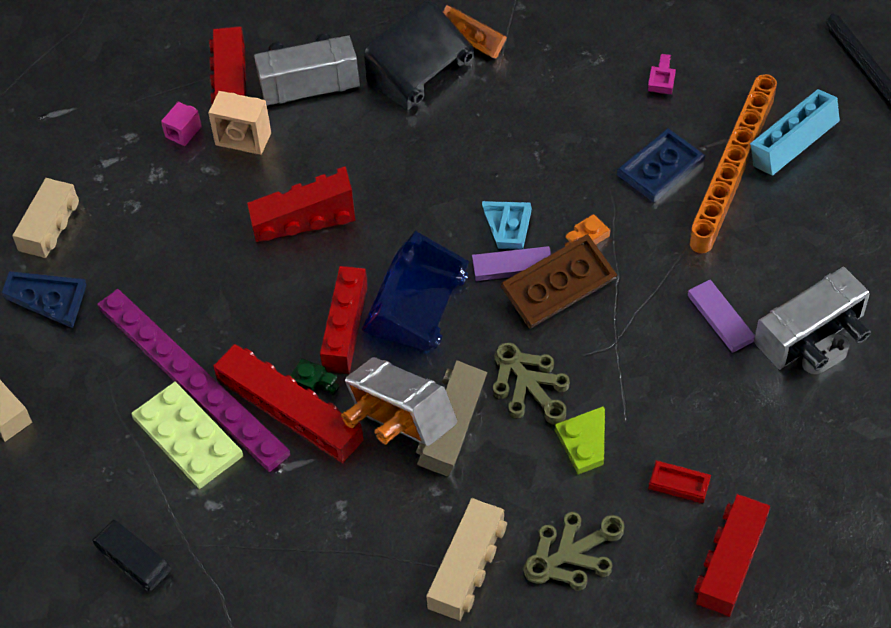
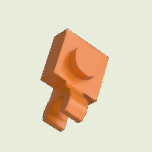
[564,214,610,246]

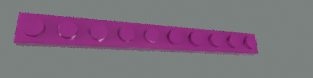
[98,289,290,473]

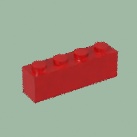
[209,27,247,104]
[320,266,368,374]
[694,494,770,617]

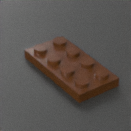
[500,234,618,329]

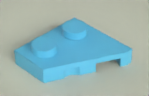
[482,201,532,249]

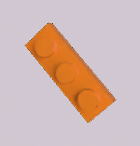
[443,5,507,59]

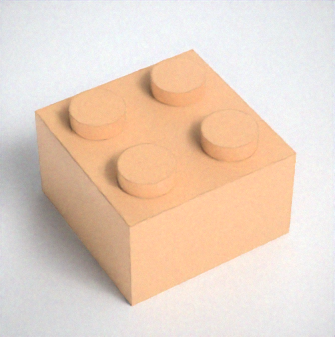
[209,91,271,155]

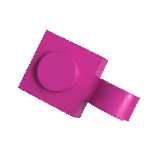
[648,54,676,94]

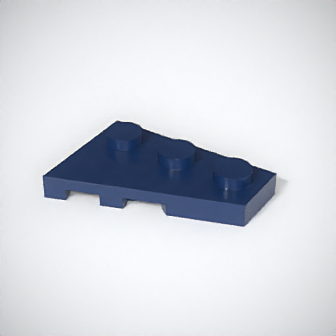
[2,271,87,328]

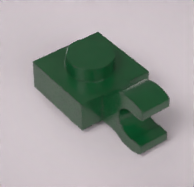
[290,358,339,394]

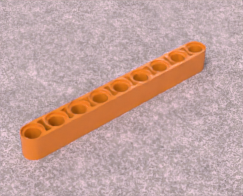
[690,74,777,253]

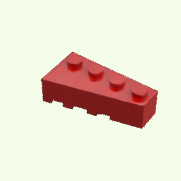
[247,166,355,242]

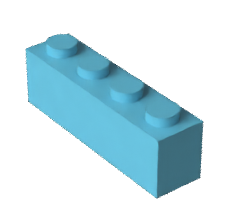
[750,89,840,176]

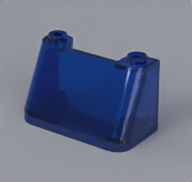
[362,231,469,351]

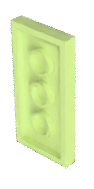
[131,382,243,489]

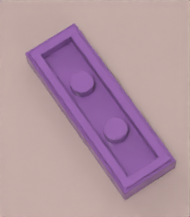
[472,246,551,281]
[687,280,755,353]

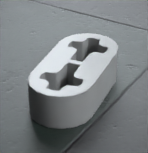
[802,334,849,374]

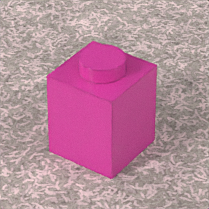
[161,102,202,146]

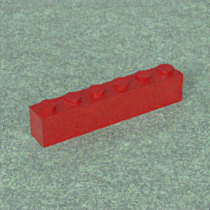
[213,344,364,463]

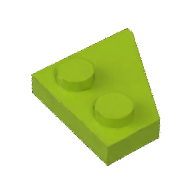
[555,407,605,475]

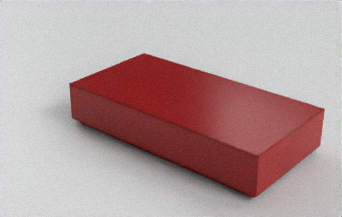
[648,460,711,504]

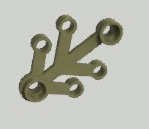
[493,343,570,425]
[523,512,624,591]

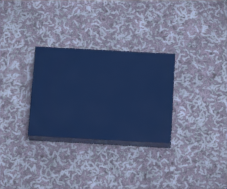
[617,129,705,202]

